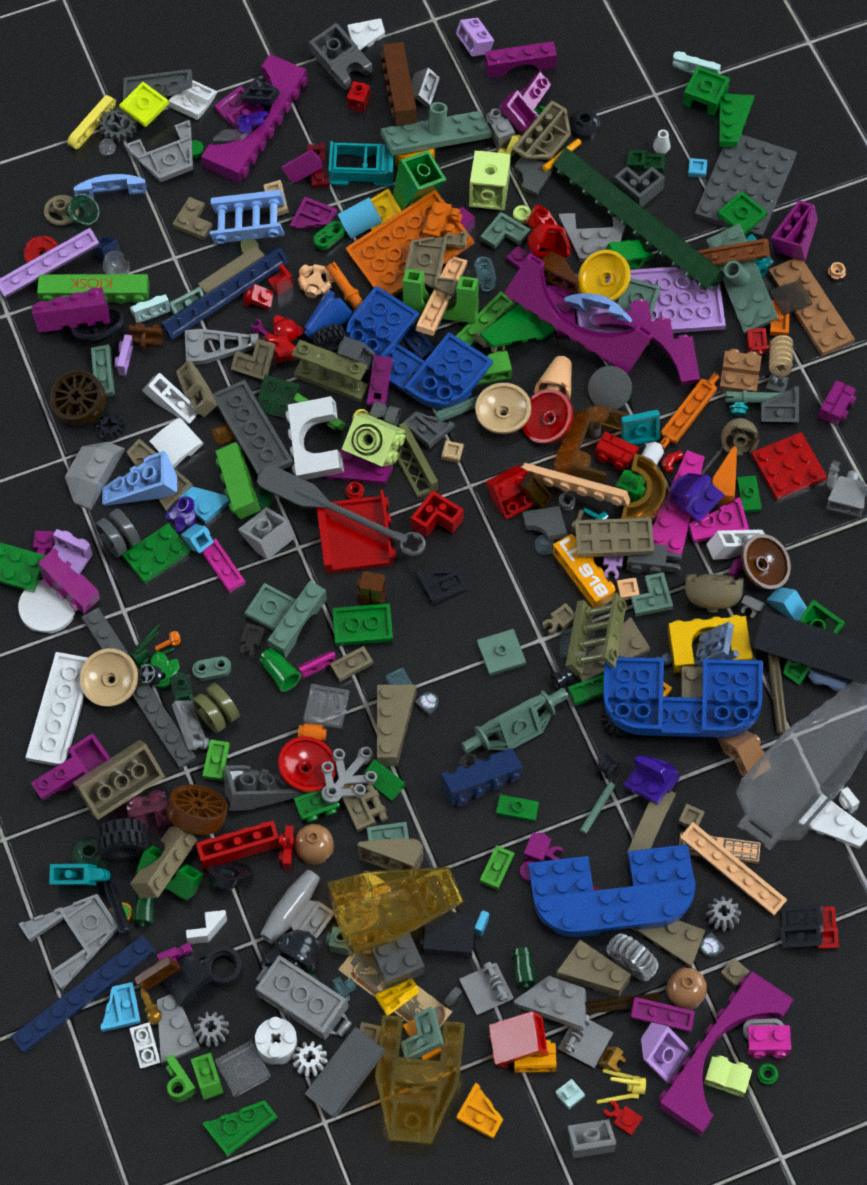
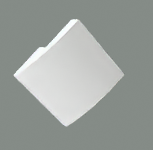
[168,80,217,120]
[150,418,204,468]

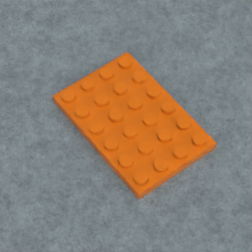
[345,189,475,297]

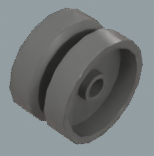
[94,508,141,558]

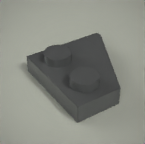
[761,386,799,423]
[403,411,455,449]

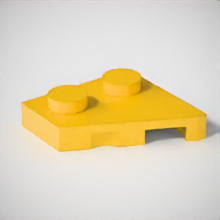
[374,978,419,1016]

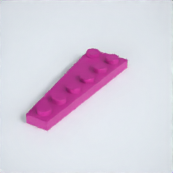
[652,450,704,556]

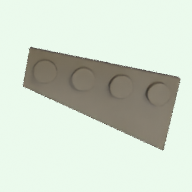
[630,920,705,968]

